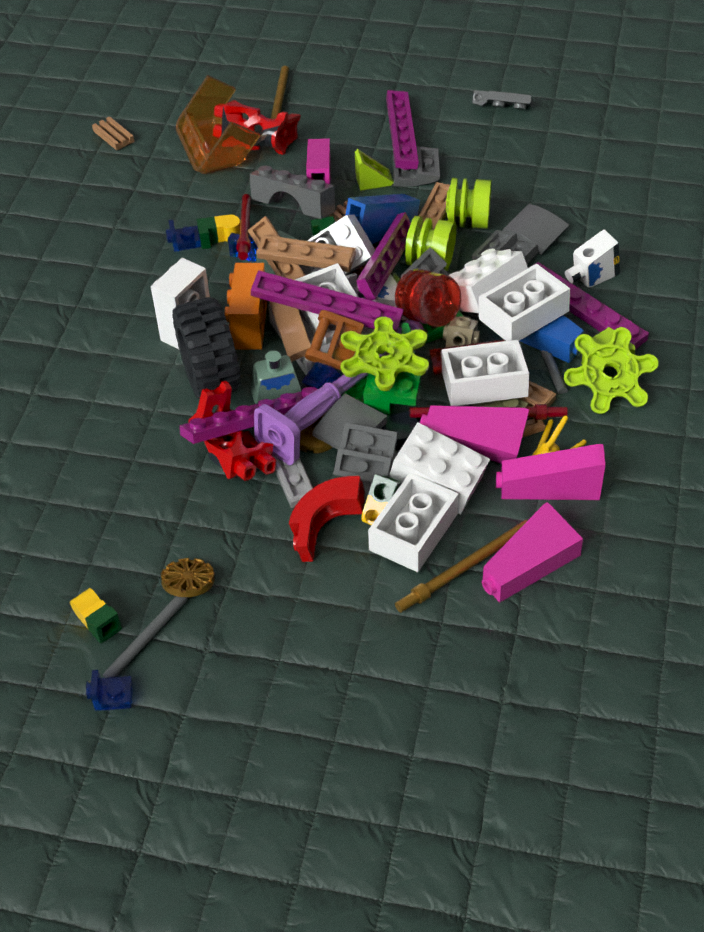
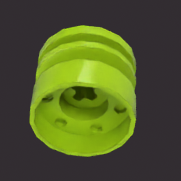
[446,178,492,229]
[405,216,456,271]

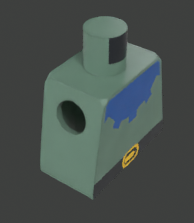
[250,351,301,404]

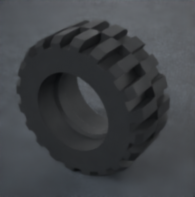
[172,297,241,399]

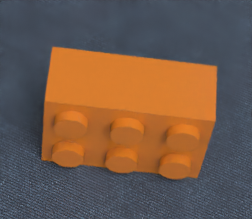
[225,263,268,350]

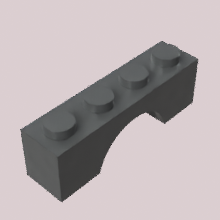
[250,166,335,219]

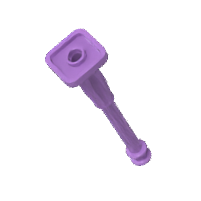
[254,320,424,465]

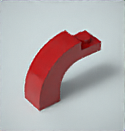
[289,476,365,562]

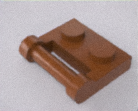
[305,310,364,370]

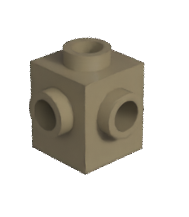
[443,317,480,349]

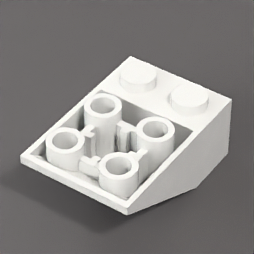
[300,215,375,276]

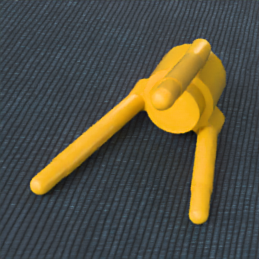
[532,416,587,456]

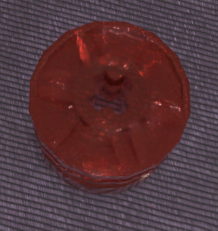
[395,268,462,327]

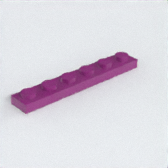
[386,90,419,170]
[356,212,411,301]
[534,262,649,349]
[251,270,403,332]
[179,387,317,444]

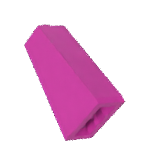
[306,138,331,184]
[420,406,529,463]
[496,444,605,500]
[482,502,583,603]

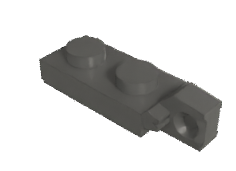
[472,90,532,110]

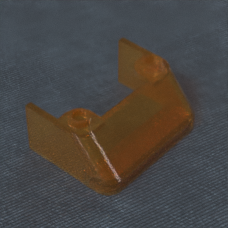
[176,75,260,174]

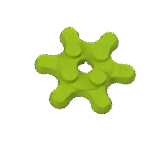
[341,317,429,391]
[564,327,658,414]

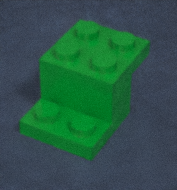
[343,357,422,416]

